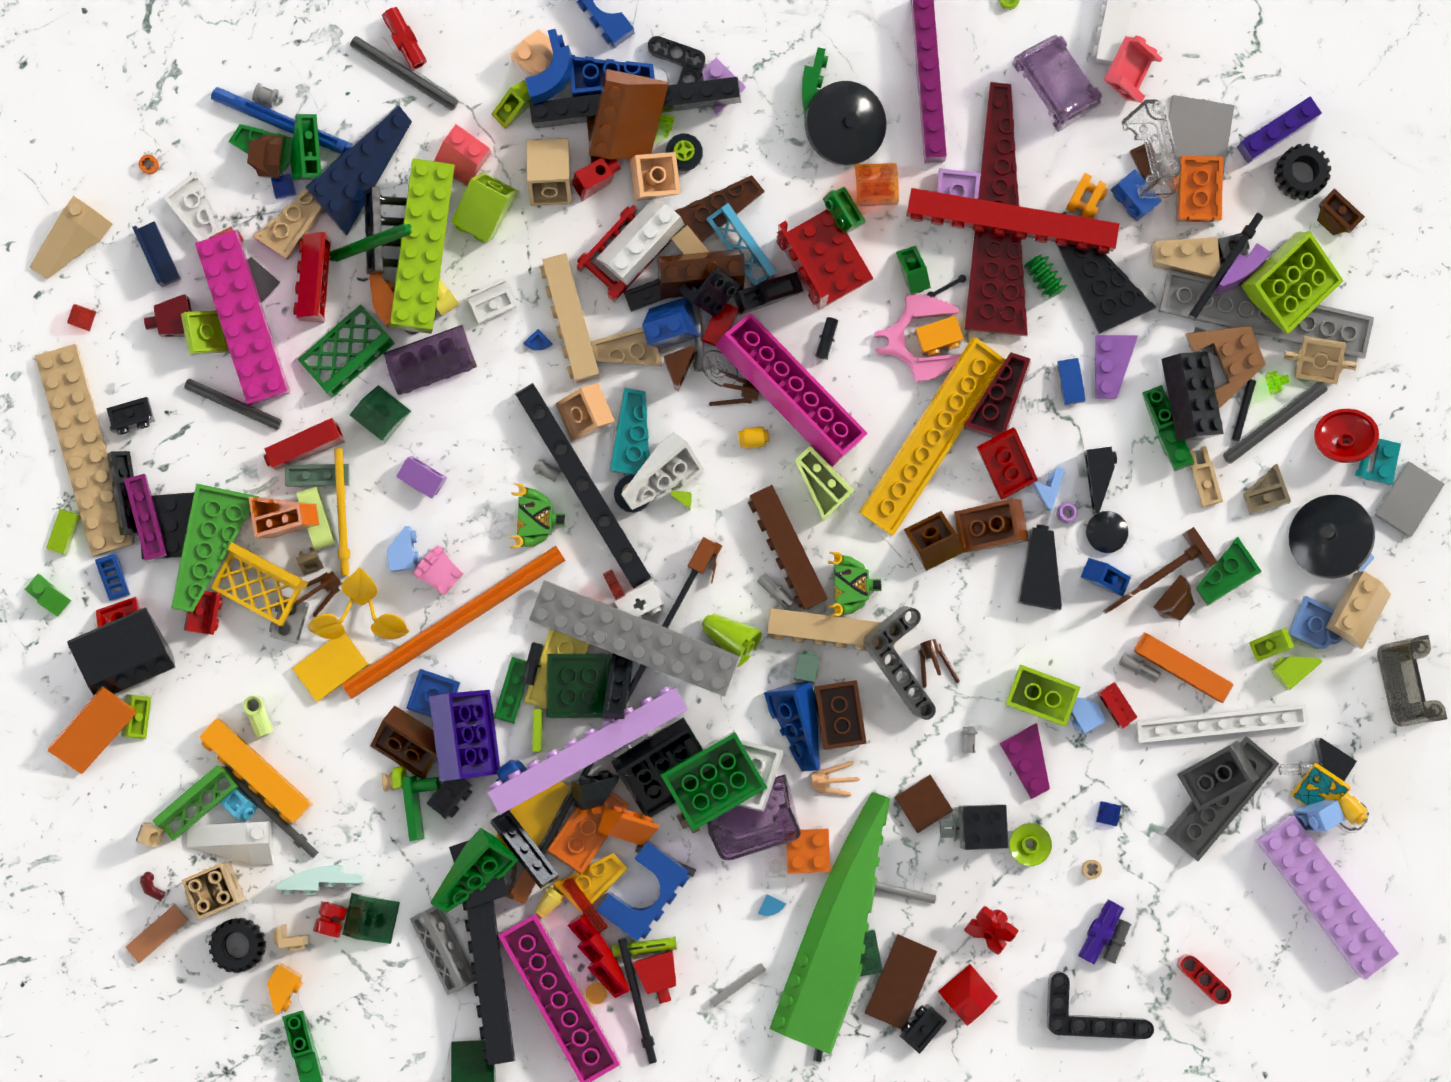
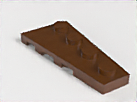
[675,175,765,243]

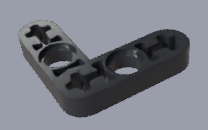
[648,36,706,84]

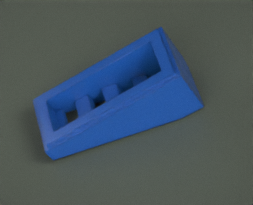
[95,553,130,601]

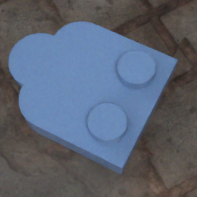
[1288,596,1342,649]

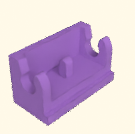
[396,456,448,499]

